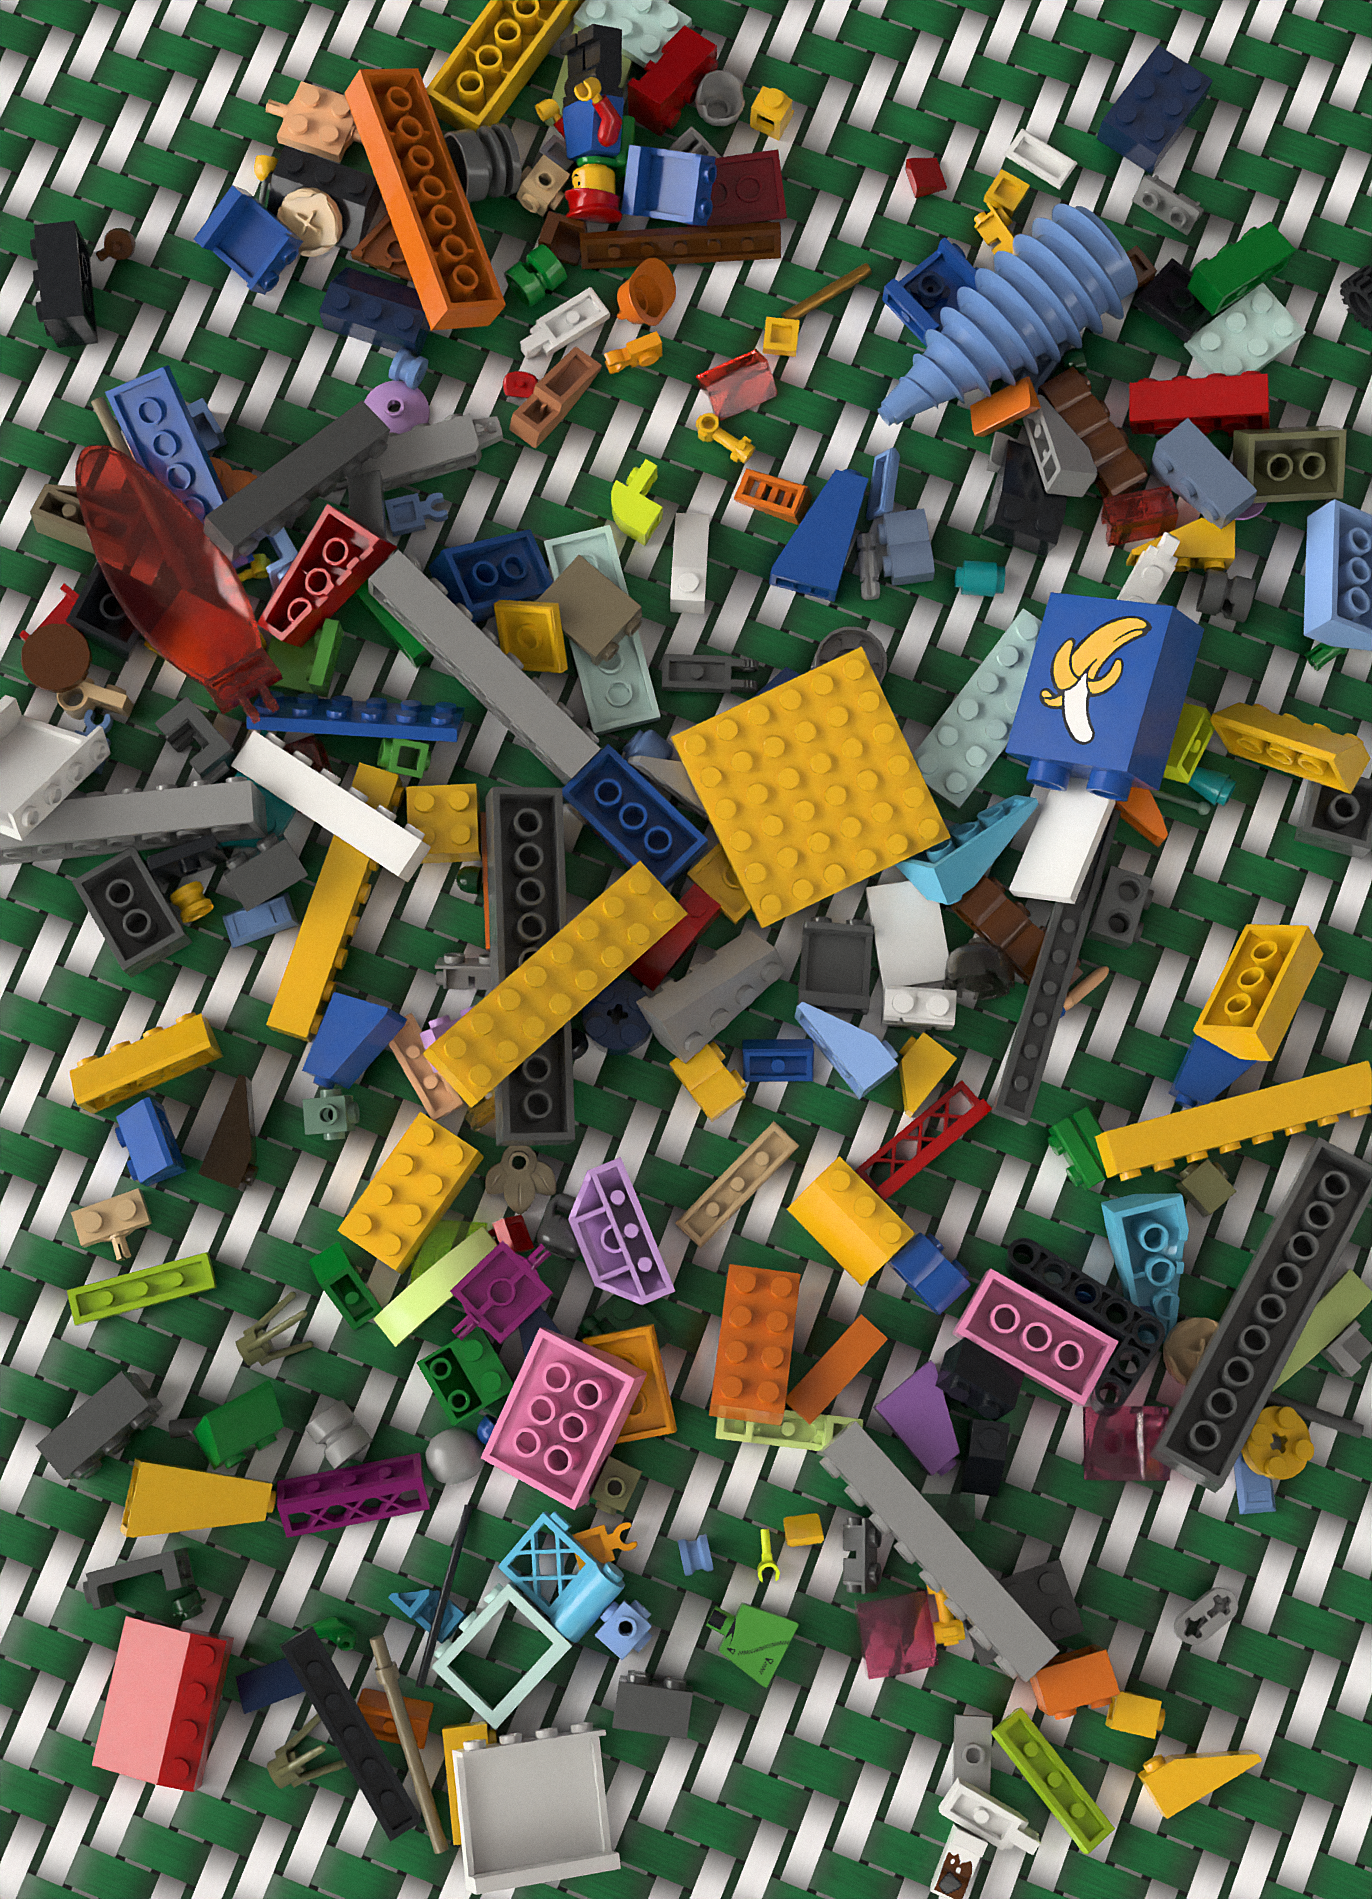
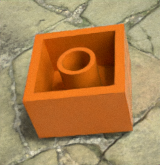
[1030,1644,1120,1720]

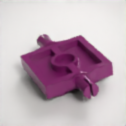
[450,1240,554,1344]

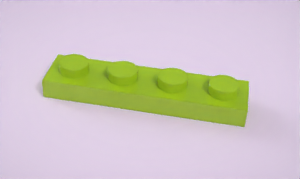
[67,1252,217,1326]
[990,1707,1115,1854]

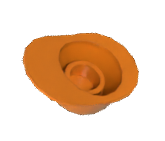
[617,258,676,326]

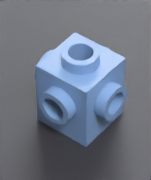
[595,1599,653,1660]

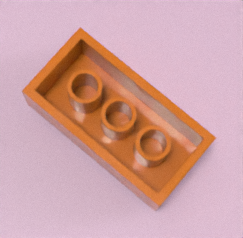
[709,1264,801,1426]

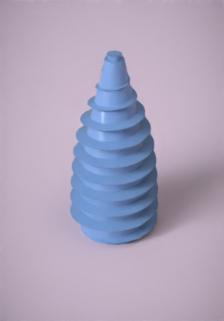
[878,203,1138,426]

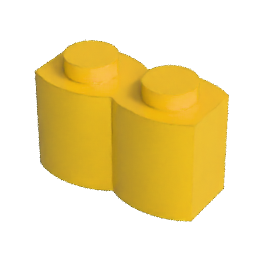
[669,1041,747,1122]

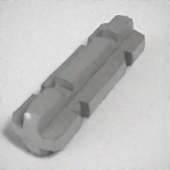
[857,533,880,600]

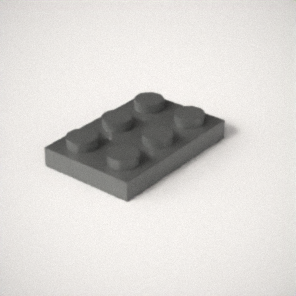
[964,1559,1085,1666]

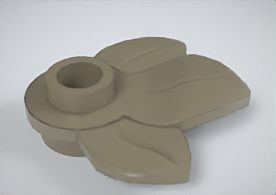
[485,1146,556,1215]

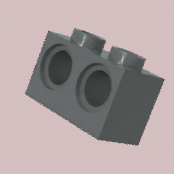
[1086,865,1154,950]

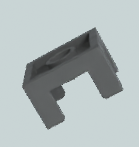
[155,697,237,784]

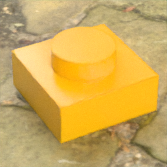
[983,169,1030,217]
[762,317,800,357]

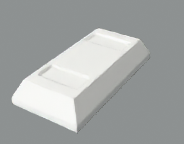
[1004,129,1077,190]

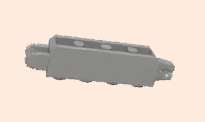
[333,413,503,492]

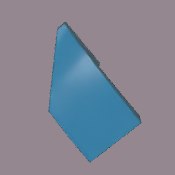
[388,1589,468,1644]

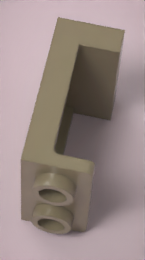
[536,555,642,666]

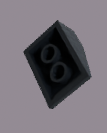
[981,440,1067,556]

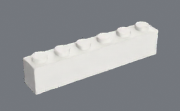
[231,731,431,882]

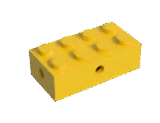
[337,1112,484,1275]

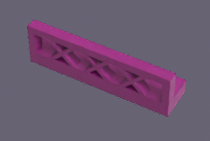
[277,1453,430,1538]

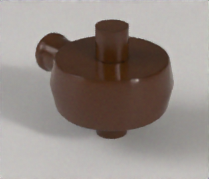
[96,228,136,261]

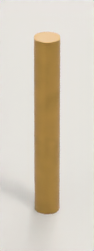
[781,263,872,320]

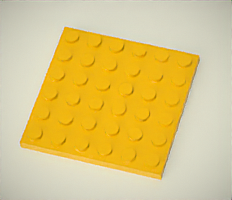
[670,646,951,928]

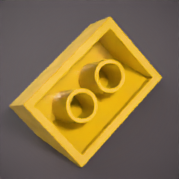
[786,1156,915,1286]

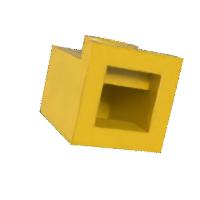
[750,86,794,141]

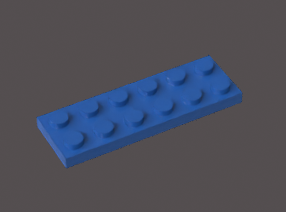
[105,365,254,584]
[247,691,465,742]

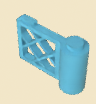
[498,1511,625,1643]

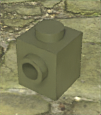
[1175,1159,1237,1218]
[591,1456,643,1516]

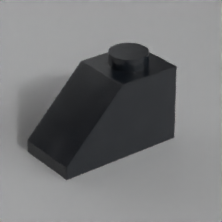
[960,1419,1010,1497]

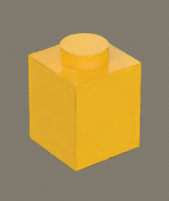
[1105,1690,1165,1739]

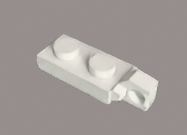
[520,287,610,360]
[1116,532,1180,604]
[939,1777,1041,1855]

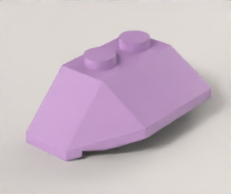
[568,1157,676,1305]

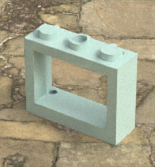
[432,1582,574,1730]

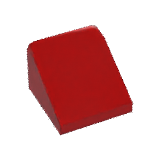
[905,158,947,198]

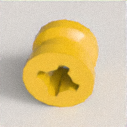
[170,881,214,923]

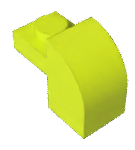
[611,459,663,546]

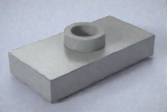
[952,1714,993,1794]

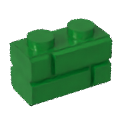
[1047,1106,1107,1191]

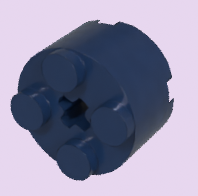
[582,979,652,1055]

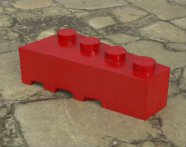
[1129,371,1270,437]
[256,504,397,648]

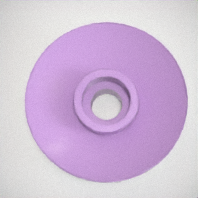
[364,381,430,434]

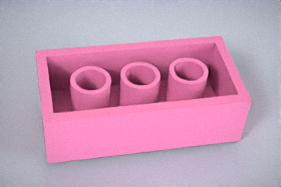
[952,1269,1119,1406]

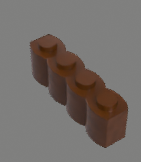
[1038,367,1148,505]
[950,875,1083,987]

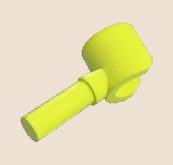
[225,554,270,588]
[757,1529,780,1583]

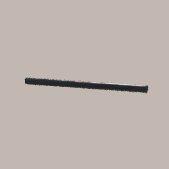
[415,1504,473,1689]

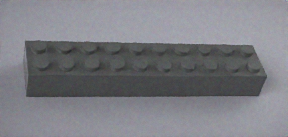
[485,787,575,1146]
[1149,1137,1372,1493]

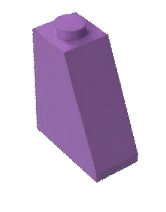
[873,1360,960,1477]

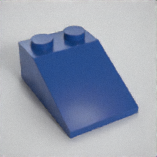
[429,529,553,623]

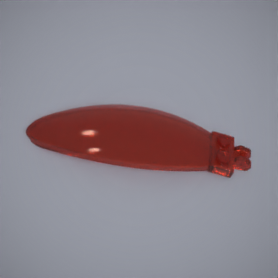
[75,445,283,724]

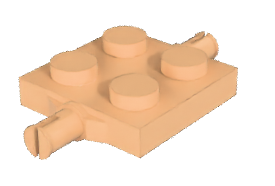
[265,81,363,163]

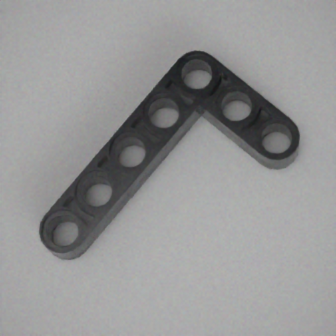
[1005,1238,1165,1417]

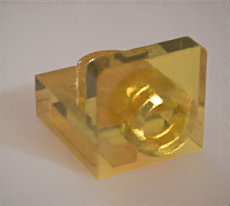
[464,1088,495,1132]

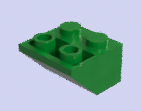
[416,1326,515,1426]

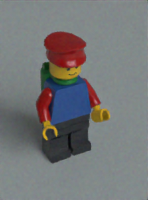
[535,24,635,224]

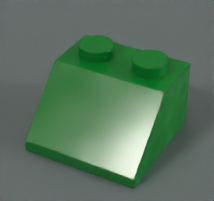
[192,1380,284,1470]

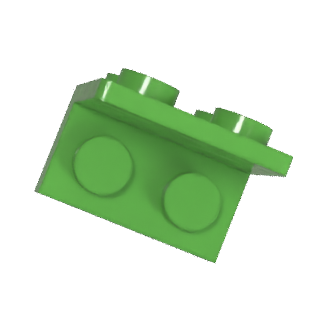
[261,618,344,698]

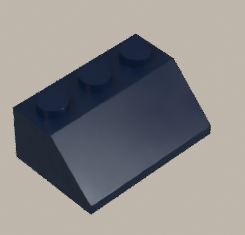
[319,267,430,358]

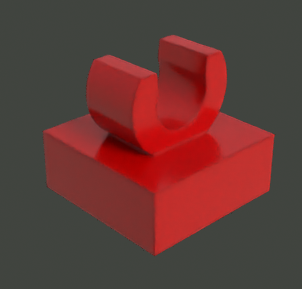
[488,1215,534,1254]

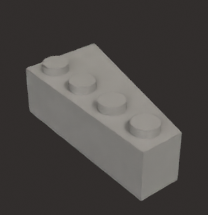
[636,930,786,1064]

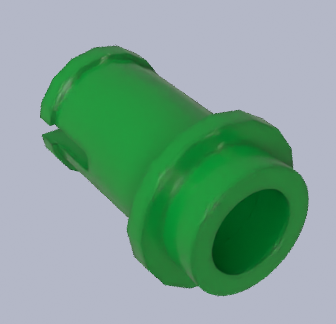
[1304,643,1348,671]

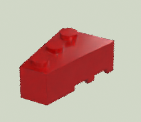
[627,25,719,137]

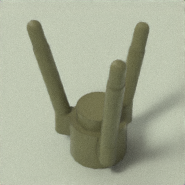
[235,1292,314,1366]
[267,1713,347,1789]

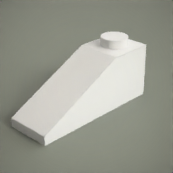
[670,513,710,614]

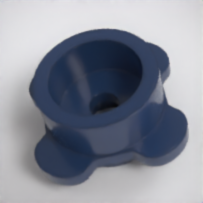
[910,271,950,309]

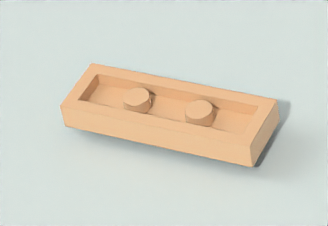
[389,1013,464,1122]

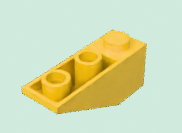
[1126,518,1235,572]

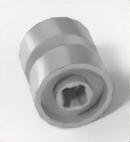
[305,1400,373,1469]

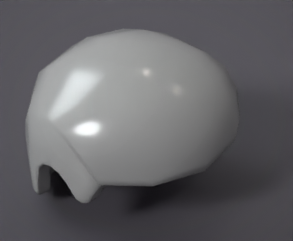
[695,70,745,126]
[425,1427,484,1485]

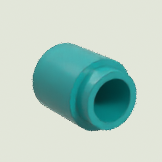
[955,560,1006,597]

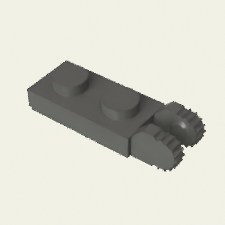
[662,654,759,693]

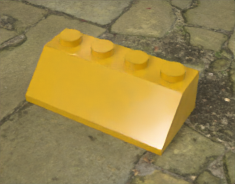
[1210,702,1371,794]
[1193,924,1323,1061]
[69,1012,223,1114]

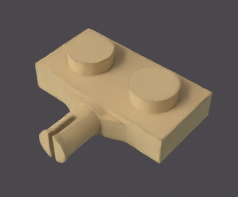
[71,1188,152,1261]

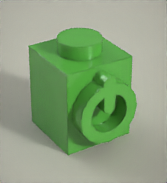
[377,738,431,778]

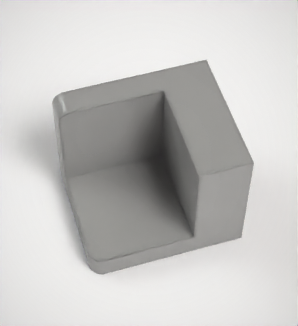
[1319,1320,1372,1378]

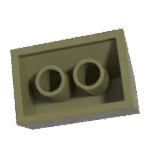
[1232,425,1347,503]

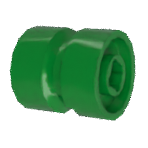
[504,244,567,308]

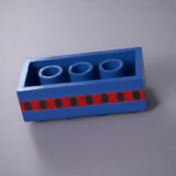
[562,744,708,890]

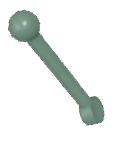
[1149,790,1210,815]

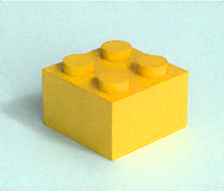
[406,784,482,864]

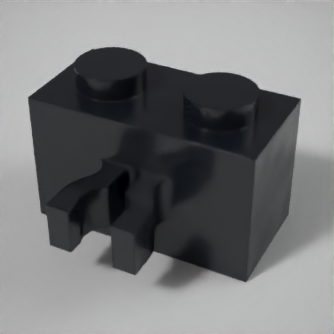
[935,1337,1025,1421]

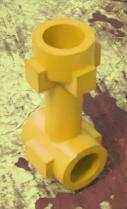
[695,413,756,464]
[926,1585,965,1646]

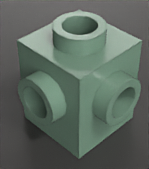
[302,1089,360,1140]

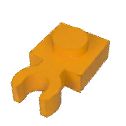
[604,331,662,374]
[572,1522,638,1570]

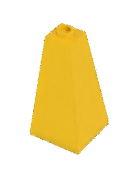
[120,1458,276,1538]

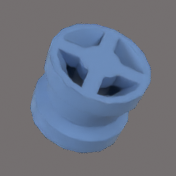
[389,347,428,390]
[678,1534,714,1576]

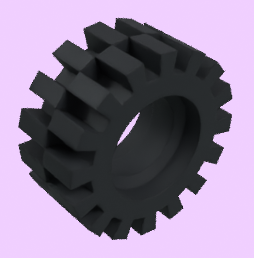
[1340,265,1372,332]

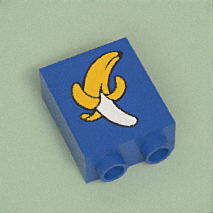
[1005,592,1204,802]

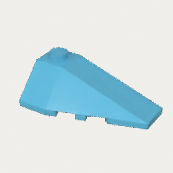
[895,795,1039,905]
[1101,1193,1189,1344]

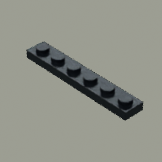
[279,1625,423,1842]

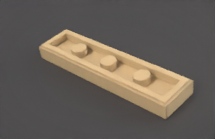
[675,1122,799,1249]

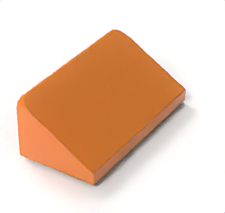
[970,376,1041,437]
[357,1688,434,1749]

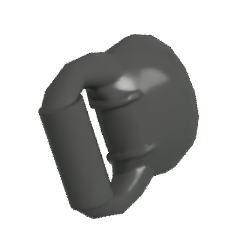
[537,1193,581,1258]

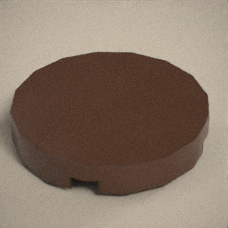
[20,624,92,693]

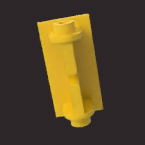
[974,202,1020,255]

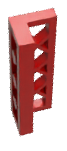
[854,1080,992,1201]

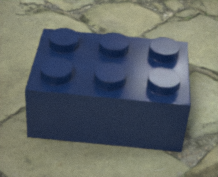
[1097,45,1213,174]

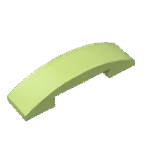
[374,1226,498,1347]
[1272,1268,1372,1392]
[715,1410,863,1451]

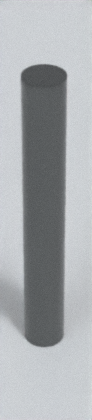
[1265,1392,1364,1438]

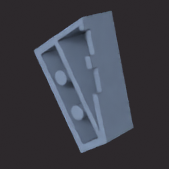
[1149,418,1257,530]

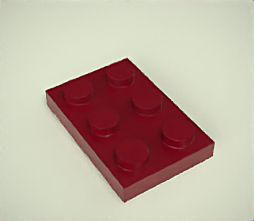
[686,149,787,227]

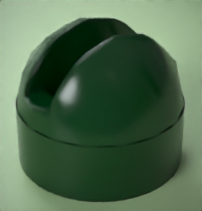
[1061,347,1087,373]
[456,866,483,895]

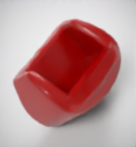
[503,371,538,398]

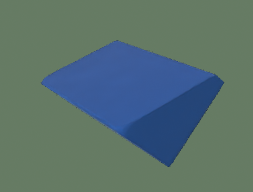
[742,1039,814,1082]

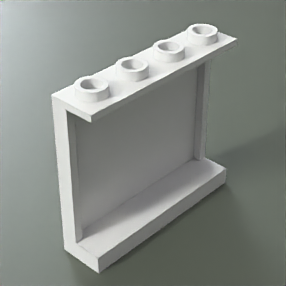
[0,695,111,841]
[452,1722,621,1895]

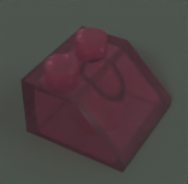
[1083,1406,1170,1481]
[854,1590,939,1679]

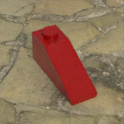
[627,883,721,992]

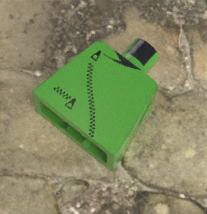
[706,1602,799,1688]

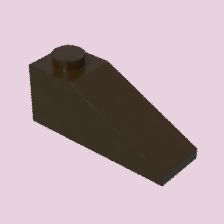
[198,1074,259,1192]

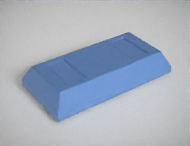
[866,447,900,520]
[222,892,299,948]
[1233,1452,1276,1514]

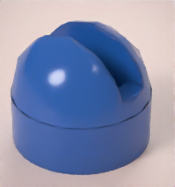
[477,1414,498,1445]

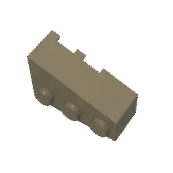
[30,484,152,568]

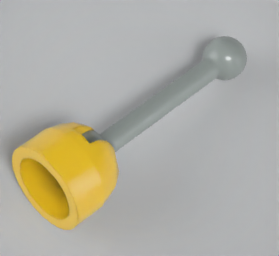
[254,155,279,206]

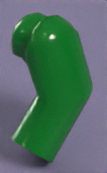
[303,1616,357,1651]

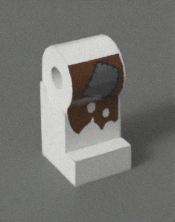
[930,1823,988,1899]

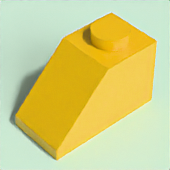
[899,1032,957,1118]

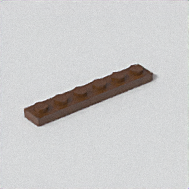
[579,222,781,269]

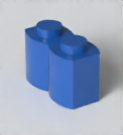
[888,1232,971,1315]

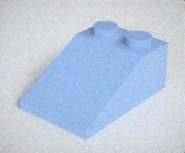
[794,1002,898,1100]

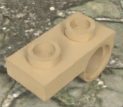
[57,677,134,720]

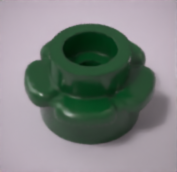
[171,1589,206,1621]

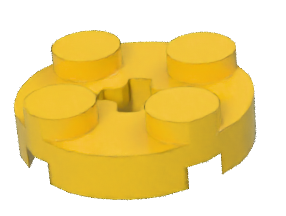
[1241,1406,1314,1480]

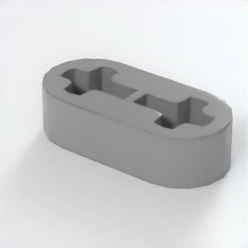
[1174,1587,1238,1645]

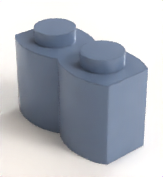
[877,508,935,586]

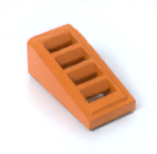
[734,468,812,525]

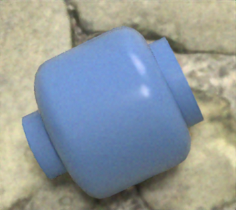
[622,729,674,781]

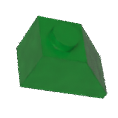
[308,1241,383,1330]

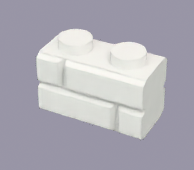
[881,985,957,1031]

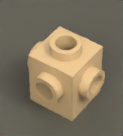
[516,154,571,217]

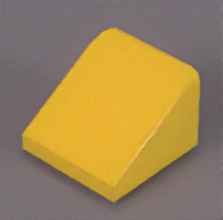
[783,1513,824,1547]

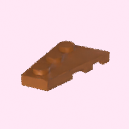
[350,213,414,283]

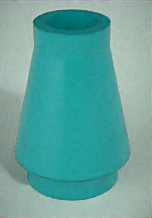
[1185,766,1237,806]

